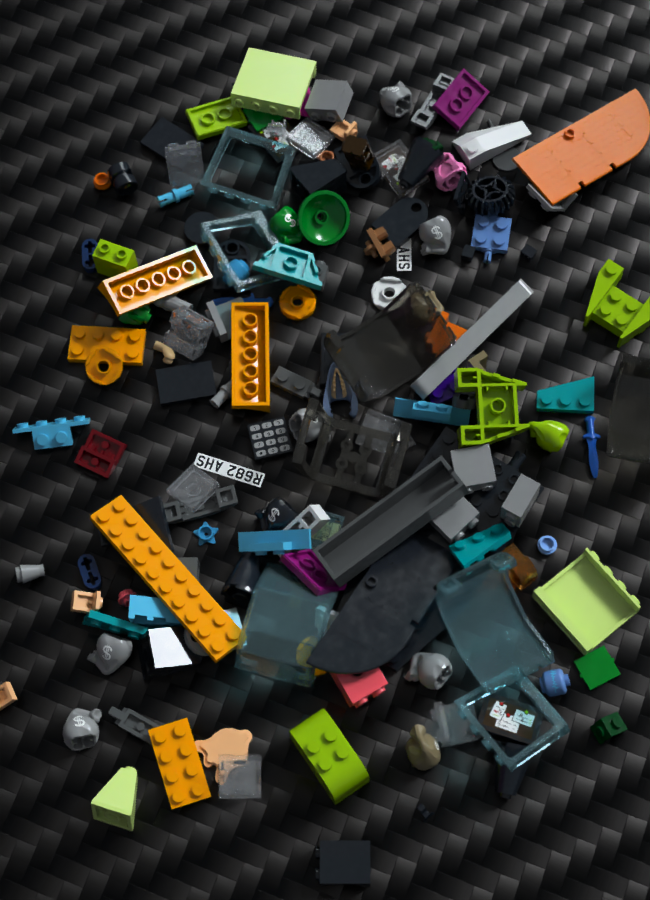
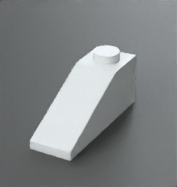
[278,505,331,558]

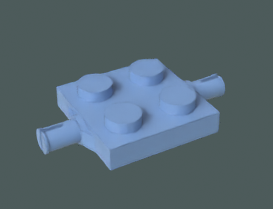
[471,214,512,264]

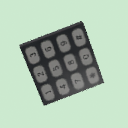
[247,417,293,462]

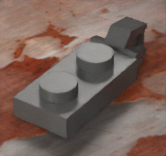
[270,366,322,401]
[108,706,160,745]

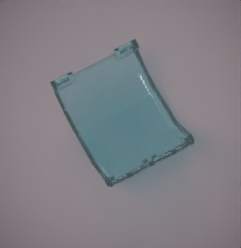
[435,552,555,694]
[235,562,340,687]

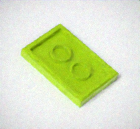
[185,97,248,140]

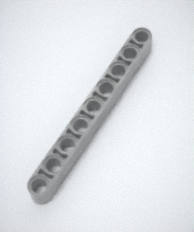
[410,279,534,400]

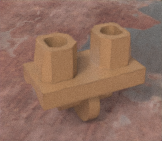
[364,226,396,262]

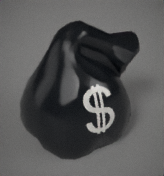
[254,497,299,531]

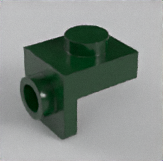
[590,712,628,744]

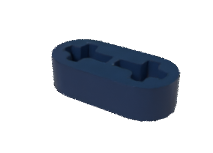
[82,239,98,273]
[78,554,103,591]

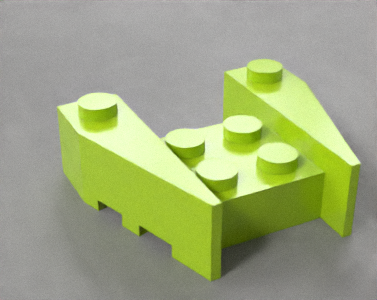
[583,259,650,348]
[454,368,530,449]

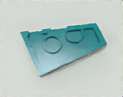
[536,376,594,414]
[449,523,512,572]
[82,610,148,640]

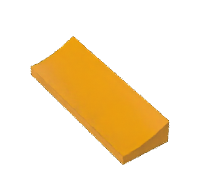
[97,245,213,317]
[231,302,270,413]

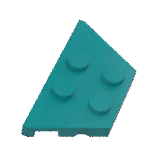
[252,242,322,290]

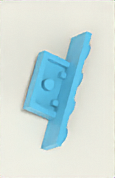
[393,397,471,426]
[12,415,90,450]
[238,529,312,555]

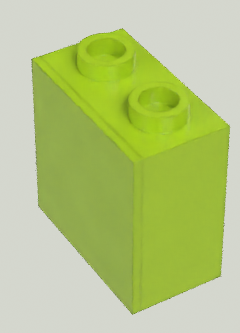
[92,239,139,277]

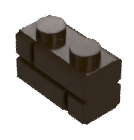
[341,135,375,171]

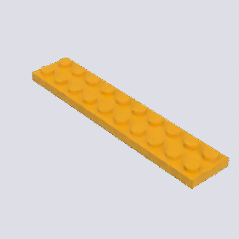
[90,495,247,663]

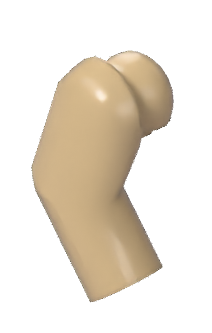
[153,341,175,364]

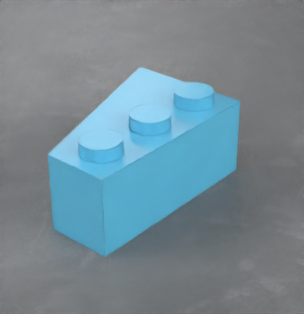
[128,595,183,629]

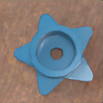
[193,522,218,546]

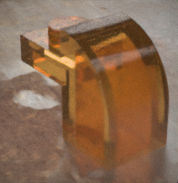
[498,543,538,591]

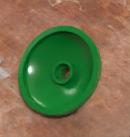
[297,190,350,246]

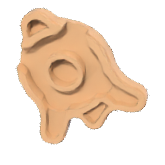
[195,728,252,785]

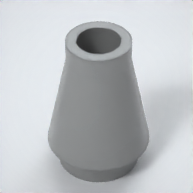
[15,564,45,584]

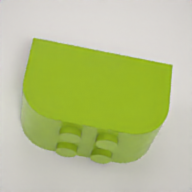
[288,708,369,805]

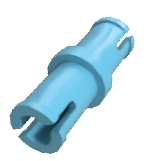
[157,184,194,207]

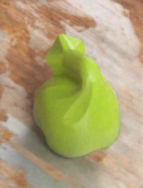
[528,420,569,452]

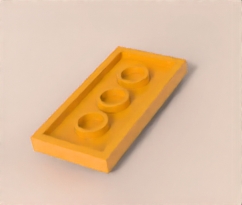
[67,325,146,366]
[148,718,211,810]

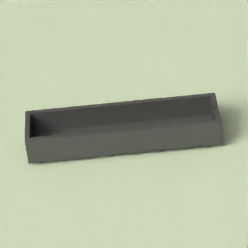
[312,455,469,587]

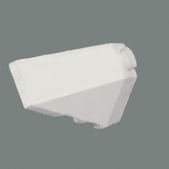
[452,121,532,170]

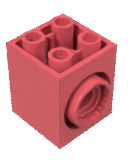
[329,667,388,708]

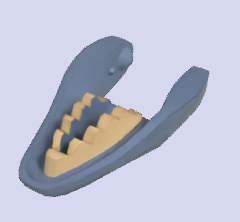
[323,362,358,421]

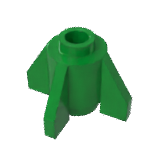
[118,305,152,325]

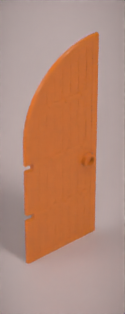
[512,88,650,206]

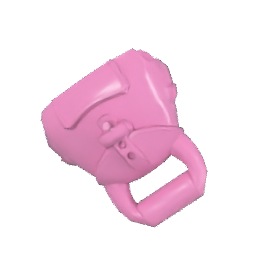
[433,152,467,192]

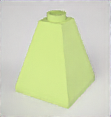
[91,766,138,831]

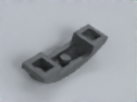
[410,73,455,130]
[163,485,238,524]

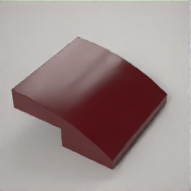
[74,429,127,478]

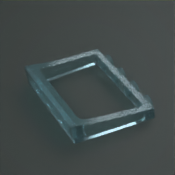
[200,126,297,210]
[200,211,284,293]
[454,665,570,771]

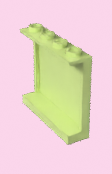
[231,47,316,120]
[532,548,641,655]

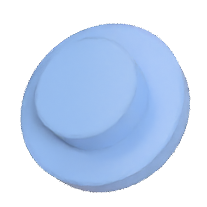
[537,535,557,555]

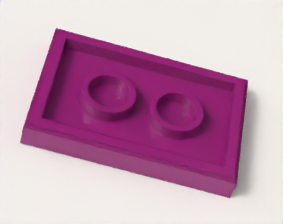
[431,68,490,131]
[280,549,347,596]

